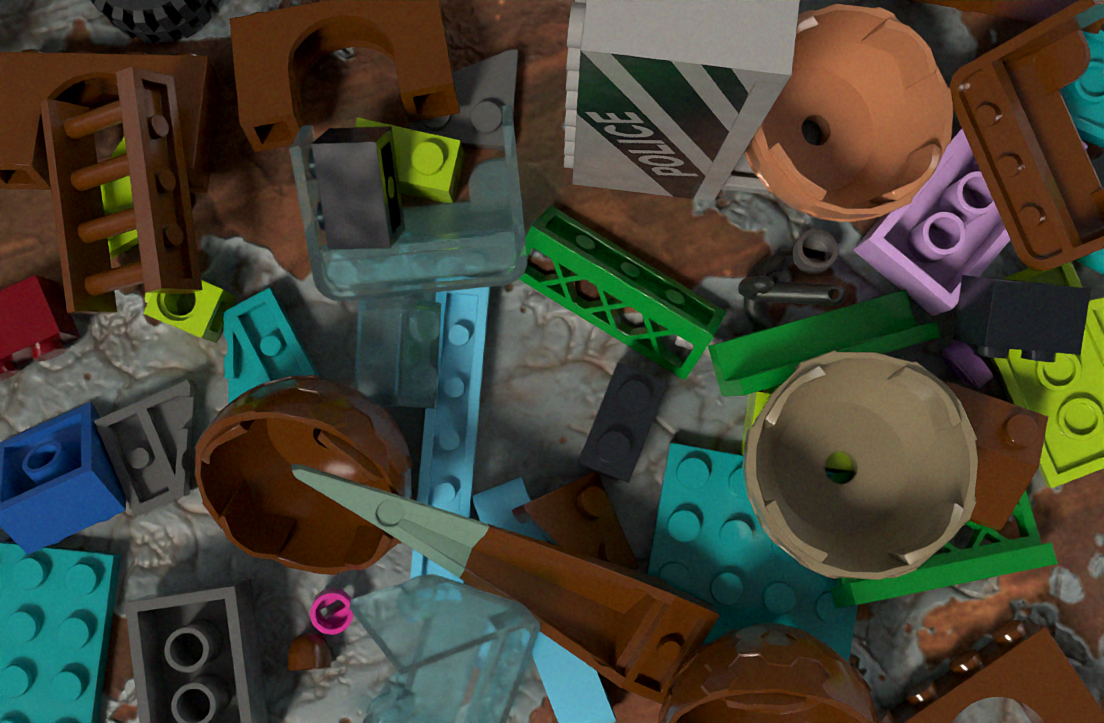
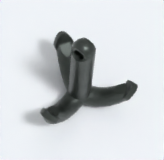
[738,251,846,331]

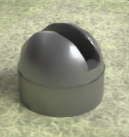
[793,229,838,274]

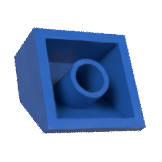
[0,402,126,555]

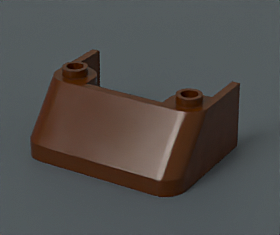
[949,0,1104,271]

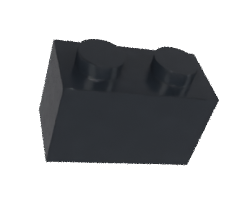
[308,126,405,249]
[953,275,1091,362]
[577,362,668,483]

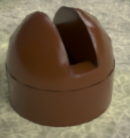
[288,632,331,671]

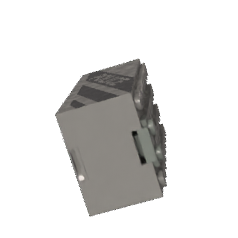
[564,0,800,202]

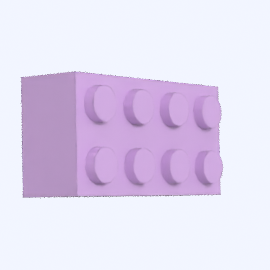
[853,123,1088,316]

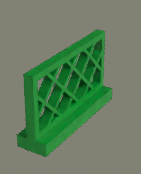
[827,471,1058,609]

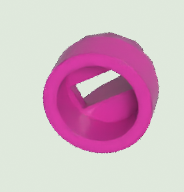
[310,588,354,635]

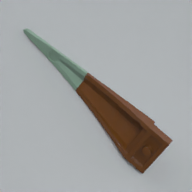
[291,464,720,704]

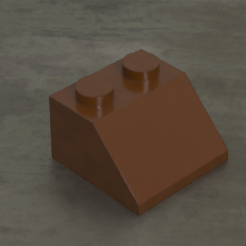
[943,381,1049,531]

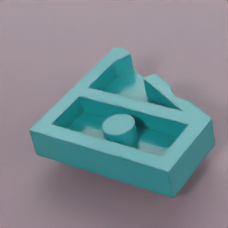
[223,287,321,403]

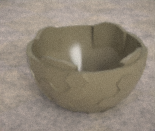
[742,350,978,580]

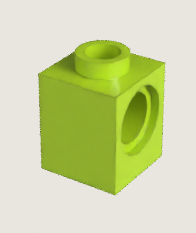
[143,280,237,343]

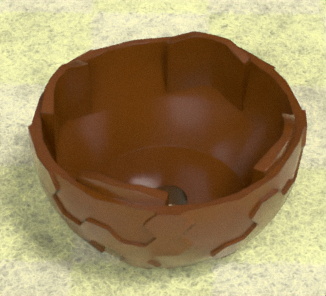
[194,375,414,575]
[658,623,880,723]

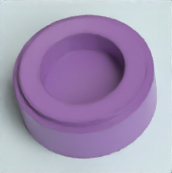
[941,340,993,390]

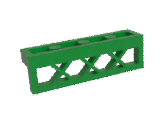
[508,205,727,381]
[708,289,941,397]

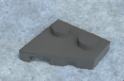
[409,49,519,151]
[94,379,197,518]

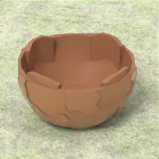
[744,4,953,222]

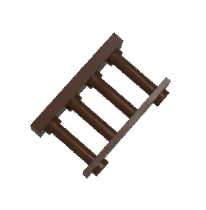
[40,66,203,314]

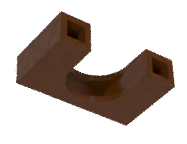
[229,0,460,152]
[0,49,221,193]
[877,619,1104,723]

